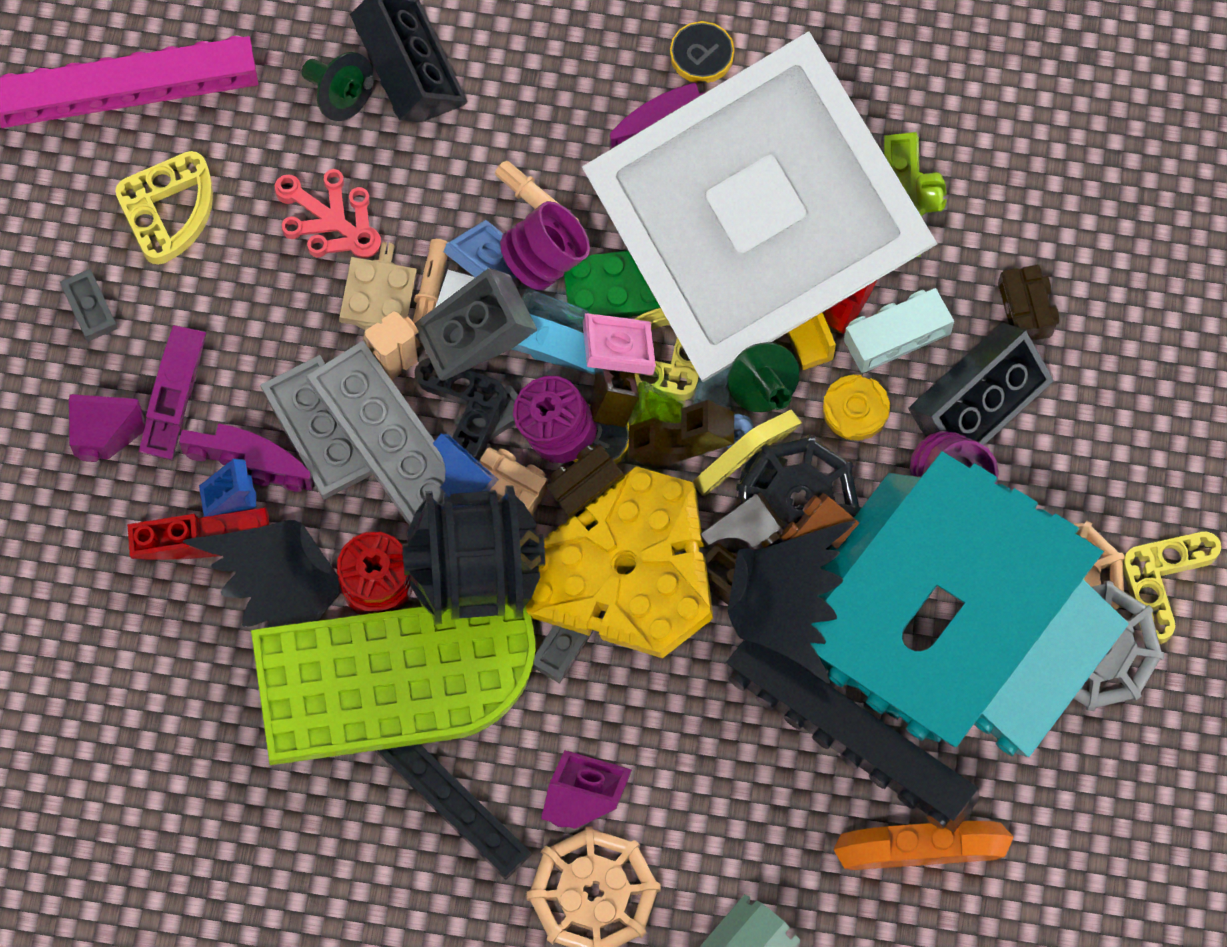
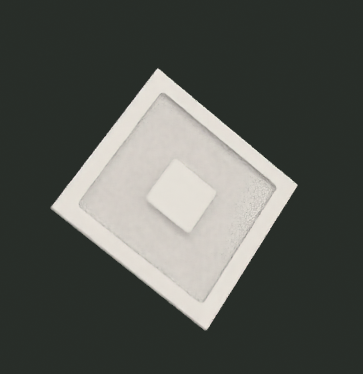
[582,31,937,382]

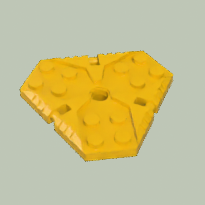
[526,466,714,658]

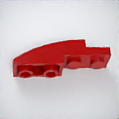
[127,508,269,560]

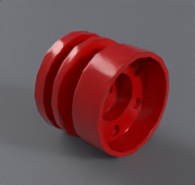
[337,532,412,615]

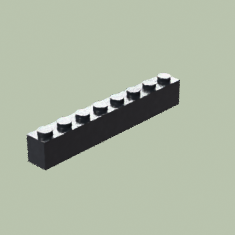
[726,640,979,833]

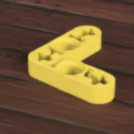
[693,410,802,496]
[1123,532,1221,644]

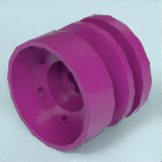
[500,201,590,291]
[513,376,598,463]
[910,431,999,485]

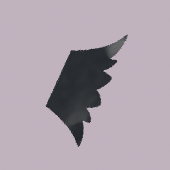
[183,520,339,628]
[727,521,855,684]

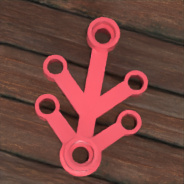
[275,169,381,258]

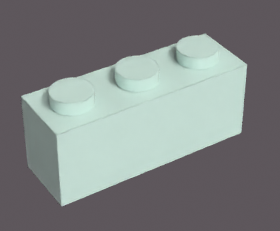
[844,288,954,374]

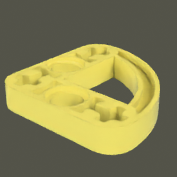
[115,151,213,265]
[634,308,699,401]

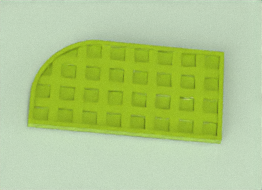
[251,605,535,765]

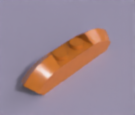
[833,821,1014,870]

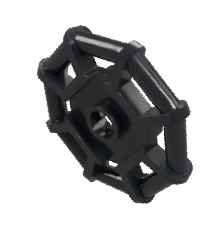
[735,435,862,550]

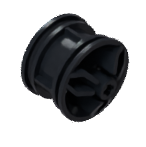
[402,485,545,625]

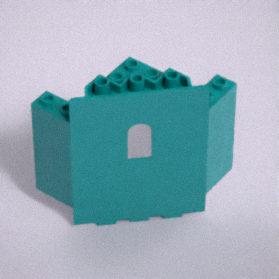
[810,451,1129,757]

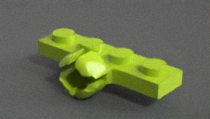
[884,132,947,257]

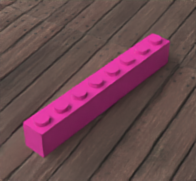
[0,36,259,128]

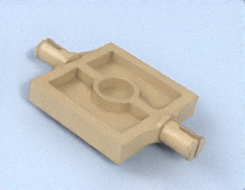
[339,242,417,345]

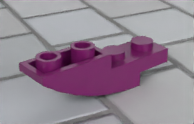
[610,82,706,150]
[139,325,207,461]
[179,423,314,492]

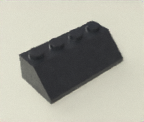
[350,0,468,122]
[908,323,1054,445]

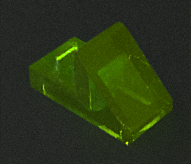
[630,381,683,425]

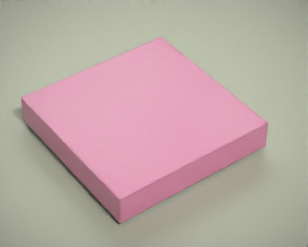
[583,313,656,375]

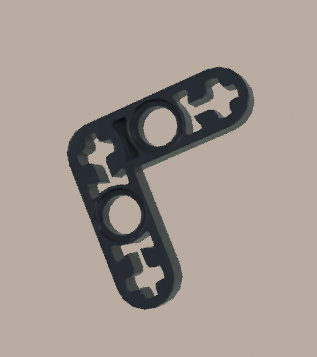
[414,358,508,461]

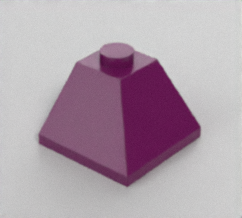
[69,394,146,462]
[541,750,632,829]

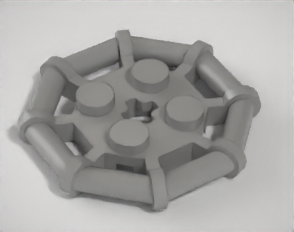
[1073,581,1164,711]

